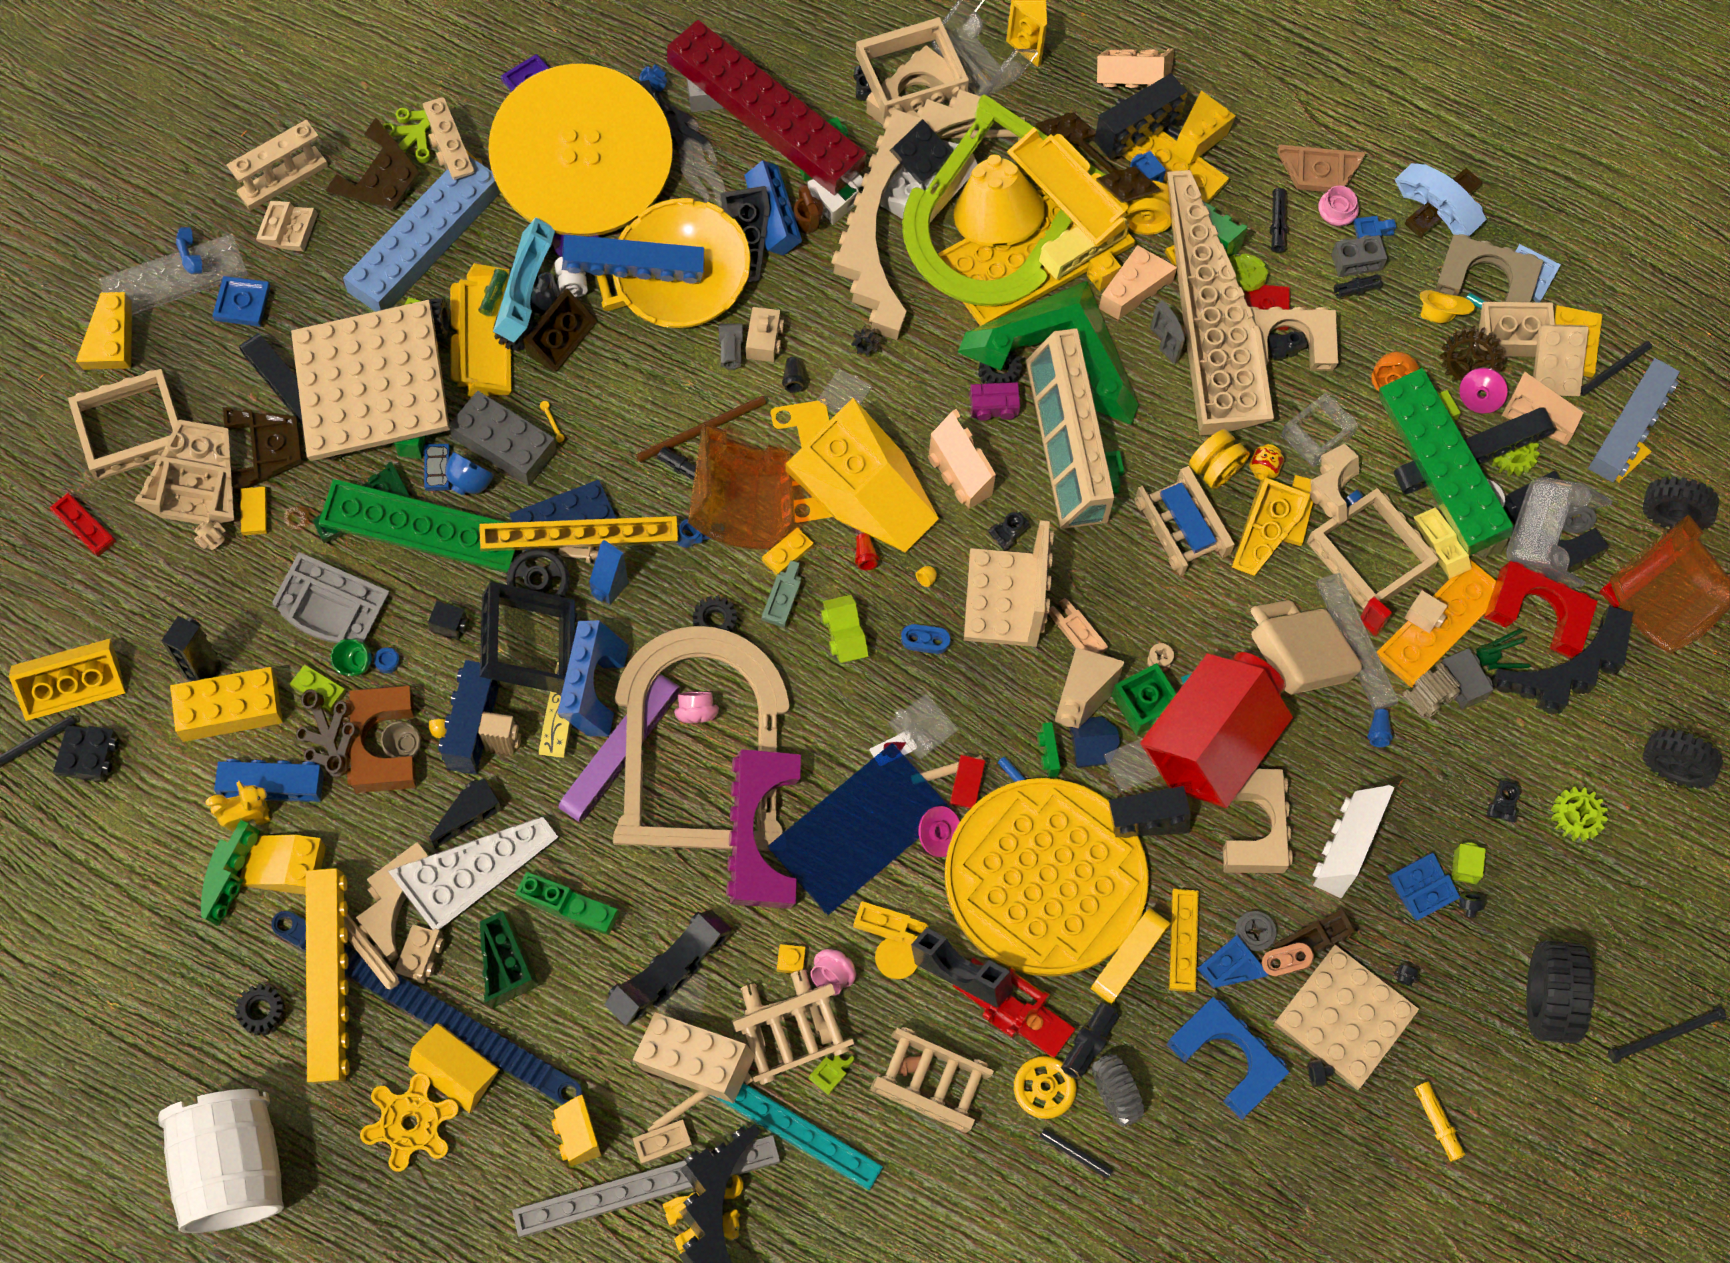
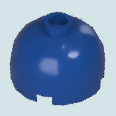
[445,452,494,496]

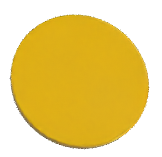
[875,938,918,980]

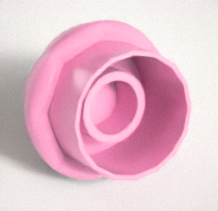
[1318,186,1359,226]
[674,692,719,724]
[811,949,856,996]

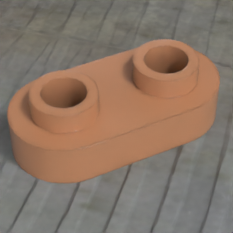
[1262,943,1314,977]

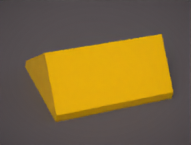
[1006,0,1047,67]
[408,1023,500,1113]

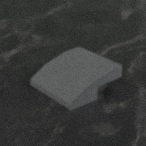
[1150,300,1185,365]

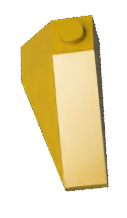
[1231,477,1310,576]

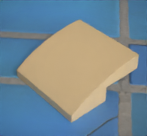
[256,201,318,252]

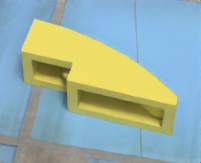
[1414,507,1472,579]

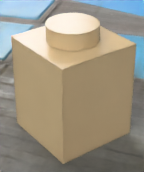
[1405,591,1447,633]

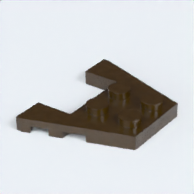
[325,118,420,211]
[222,407,302,494]

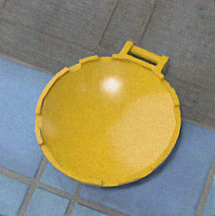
[594,198,750,328]

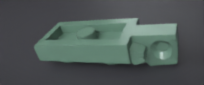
[762,560,801,628]

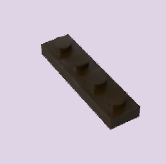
[1405,168,1483,238]

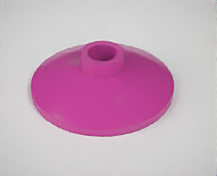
[1460,368,1508,414]
[919,806,960,857]

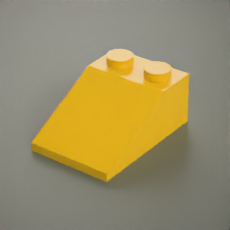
[240,835,326,895]

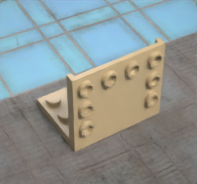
[964,521,1054,647]

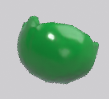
[330,639,372,676]

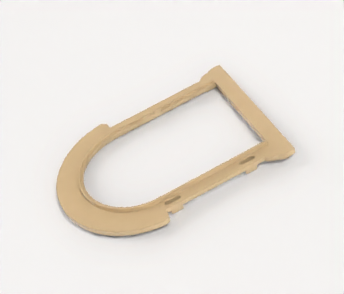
[613,626,789,852]

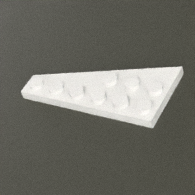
[388,817,558,931]

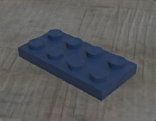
[509,479,616,551]

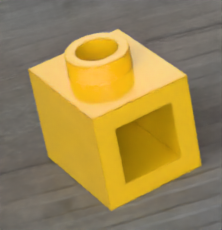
[1086,250,1121,291]

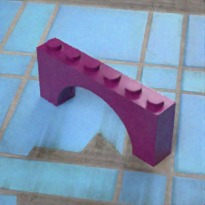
[726,749,801,909]

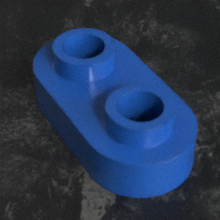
[901,624,950,654]

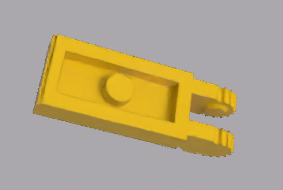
[853,901,929,946]

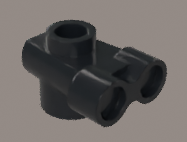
[853,66,881,101]
[1267,331,1307,360]
[988,512,1030,551]
[1486,780,1520,823]

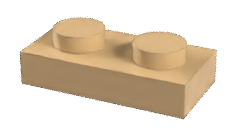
[632,1120,692,1165]

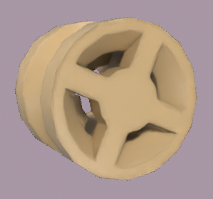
[1147,643,1174,672]

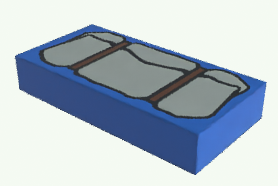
[424,444,450,491]

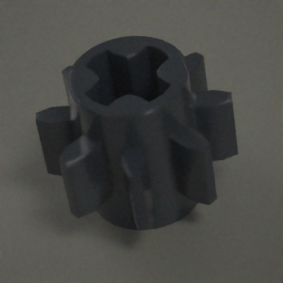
[851,326,881,357]

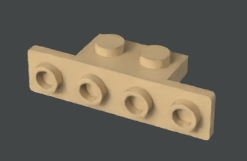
[423,97,474,180]

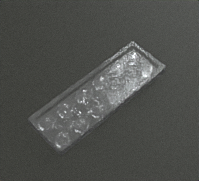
[98,234,248,315]

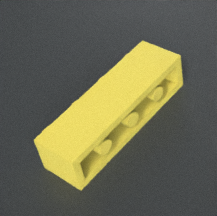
[1039,218,1130,280]

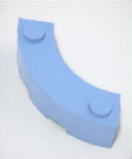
[1395,163,1487,236]

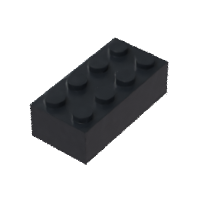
[1094,73,1187,160]

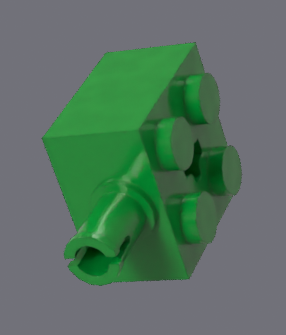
[1111,663,1176,736]

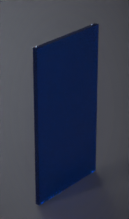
[768,742,952,916]

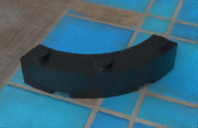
[604,909,733,1026]

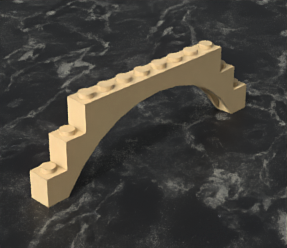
[831,89,981,340]

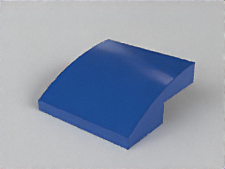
[1387,853,1460,920]

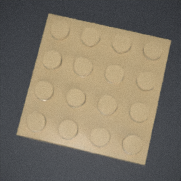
[1273,945,1419,1090]

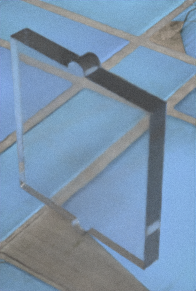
[818,369,872,412]
[1104,738,1160,792]
[659,974,708,1021]

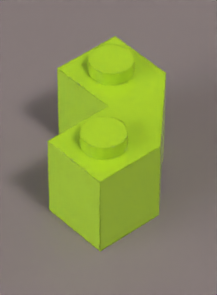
[820,595,869,663]

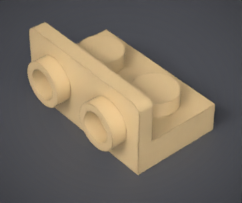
[394,925,445,984]

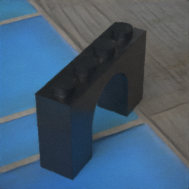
[1503,471,1609,581]

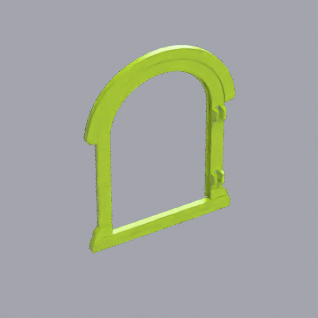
[902,94,1106,306]

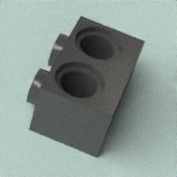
[1331,235,1387,277]

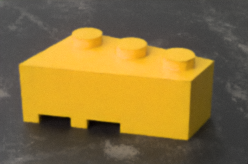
[1172,90,1236,165]

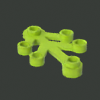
[383,108,437,163]

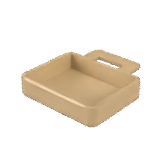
[1251,600,1362,694]

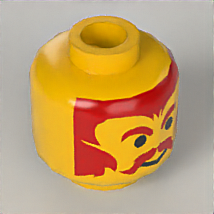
[1249,444,1284,480]

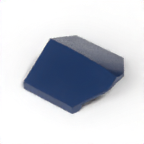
[1069,716,1120,768]

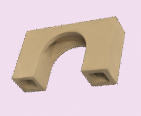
[866,46,954,126]
[1250,307,1338,371]
[1223,769,1292,873]

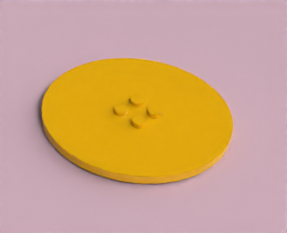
[489,64,672,236]
[945,778,1148,976]

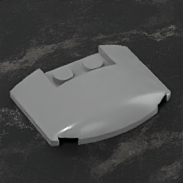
[272,552,389,643]

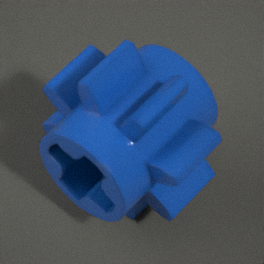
[639,64,667,93]

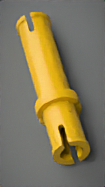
[1414,1082,1466,1162]

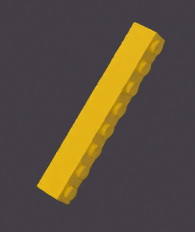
[479,516,678,551]
[306,868,349,1084]

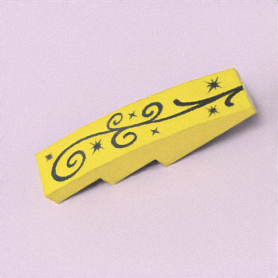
[539,662,572,758]

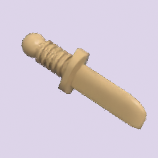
[558,547,599,563]

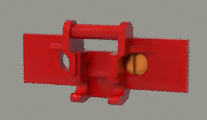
[952,957,1075,1058]

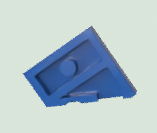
[1197,935,1268,988]

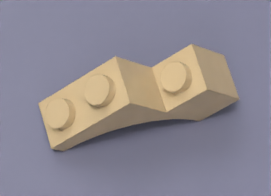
[1310,444,1359,524]

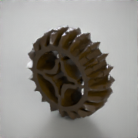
[1440,325,1505,384]

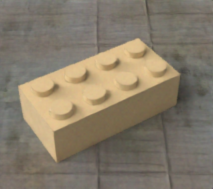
[633,1012,755,1103]

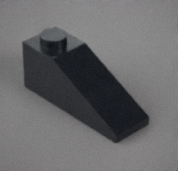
[429,778,502,849]

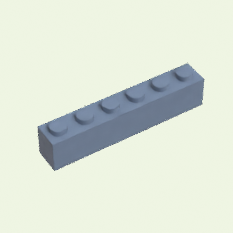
[1588,358,1680,483]

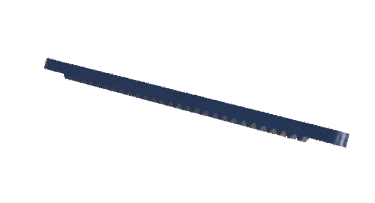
[271,911,582,1106]

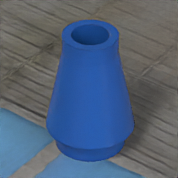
[1367,709,1393,747]

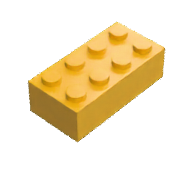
[170,667,283,742]

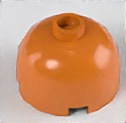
[1371,351,1420,391]

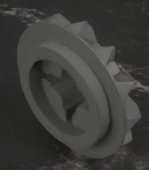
[1556,502,1596,533]
[1235,911,1276,952]

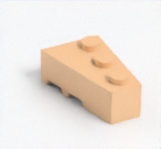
[1502,372,1584,445]

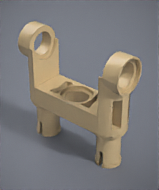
[740,970,832,1061]

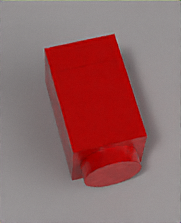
[1140,652,1293,808]

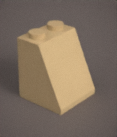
[1054,647,1124,728]

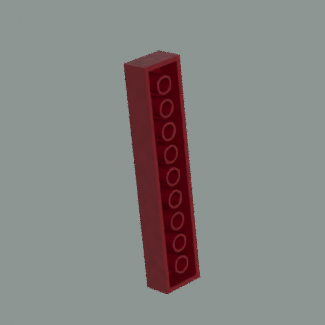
[667,20,866,196]

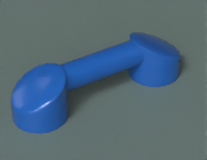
[176,227,202,274]

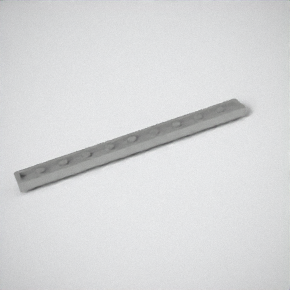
[512,1135,780,1238]

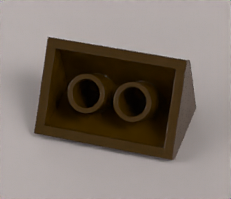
[523,288,597,372]

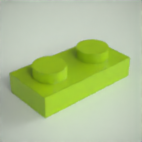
[290,664,346,712]

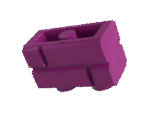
[969,382,1020,421]

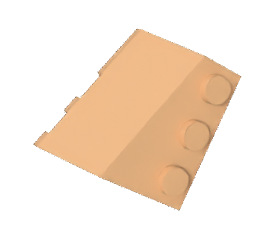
[1097,48,1175,88]
[928,409,996,509]

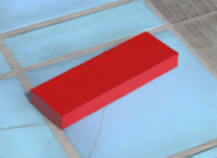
[49,493,116,557]

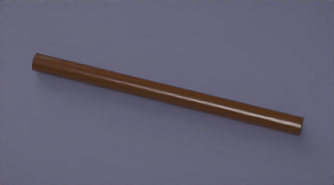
[636,395,766,463]

